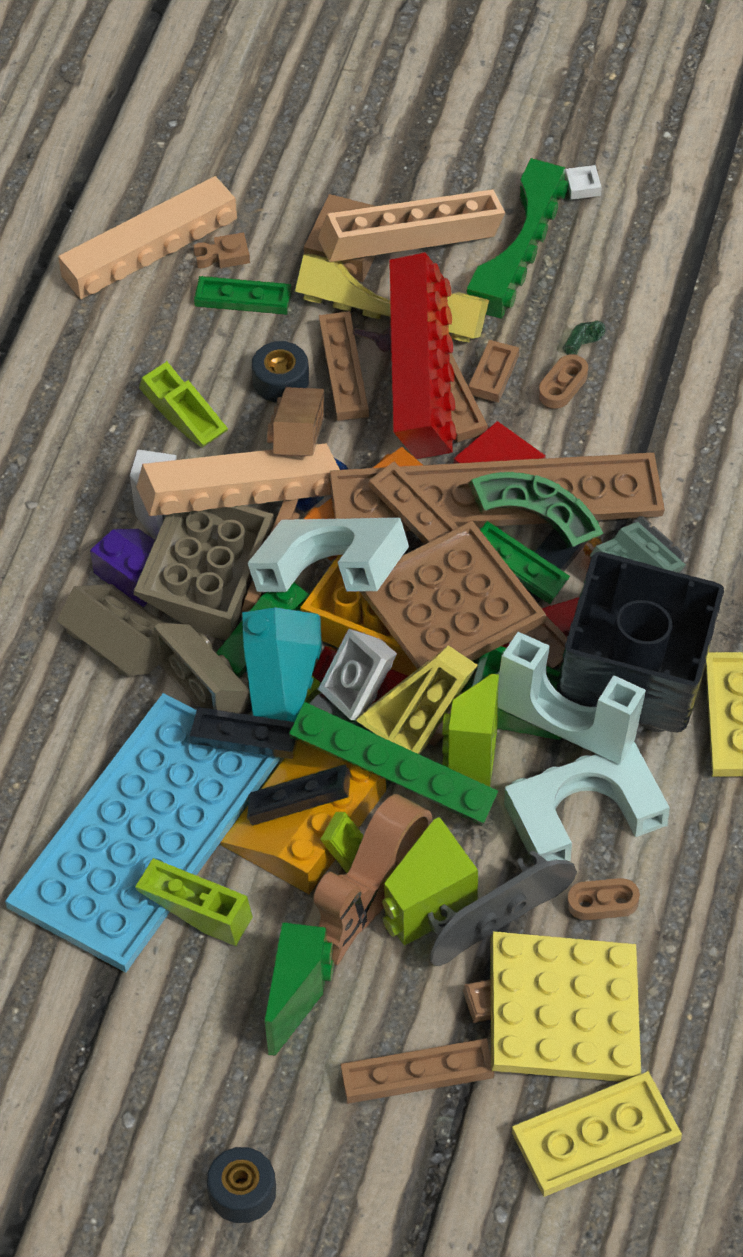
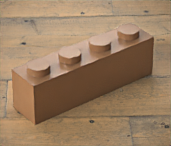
[267,387,324,456]

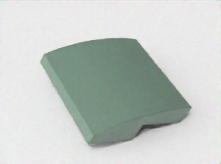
[590,522,686,573]

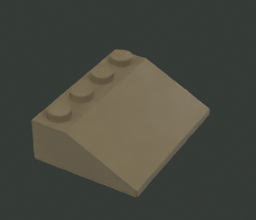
[134,505,273,641]

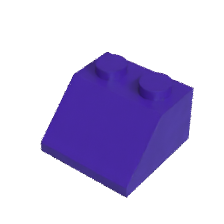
[90,528,155,607]

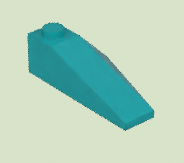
[242,607,322,722]

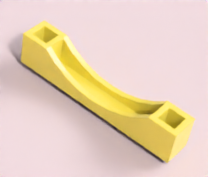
[295,254,489,342]

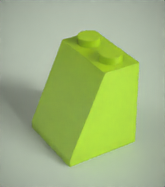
[382,817,478,946]

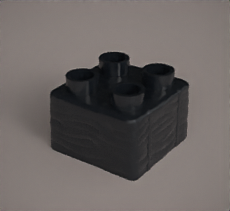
[557,552,724,733]

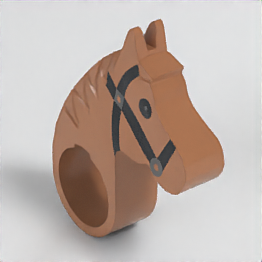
[314,794,432,965]

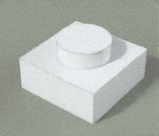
[565,165,601,200]

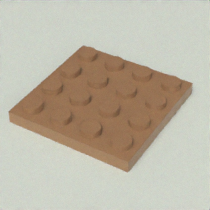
[359,521,546,669]

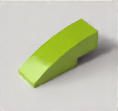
[139,361,228,448]

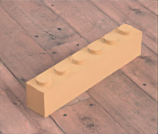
[58,176,237,299]
[318,189,505,262]
[136,443,340,516]

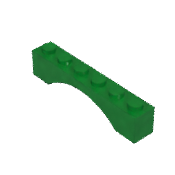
[467,158,569,319]
[289,702,498,826]

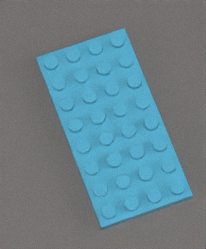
[5,693,280,973]

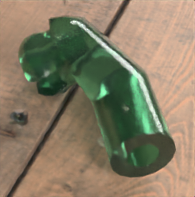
[562,320,606,355]

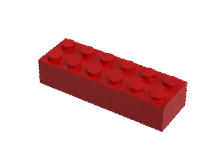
[389,252,456,459]

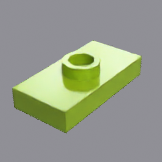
[320,812,364,873]

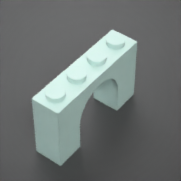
[248,518,409,592]
[498,632,646,764]
[504,742,670,865]

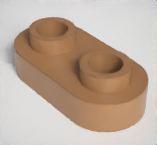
[539,354,588,408]
[567,878,640,920]

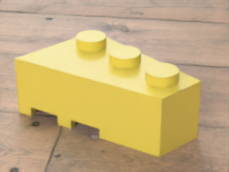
[356,645,477,754]

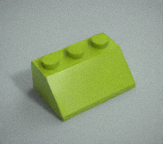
[442,674,499,787]

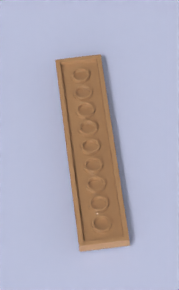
[329,453,665,532]

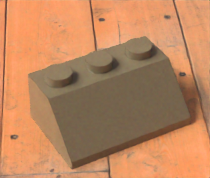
[57,584,164,677]
[154,623,252,714]

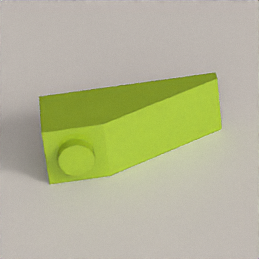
[135,858,253,946]

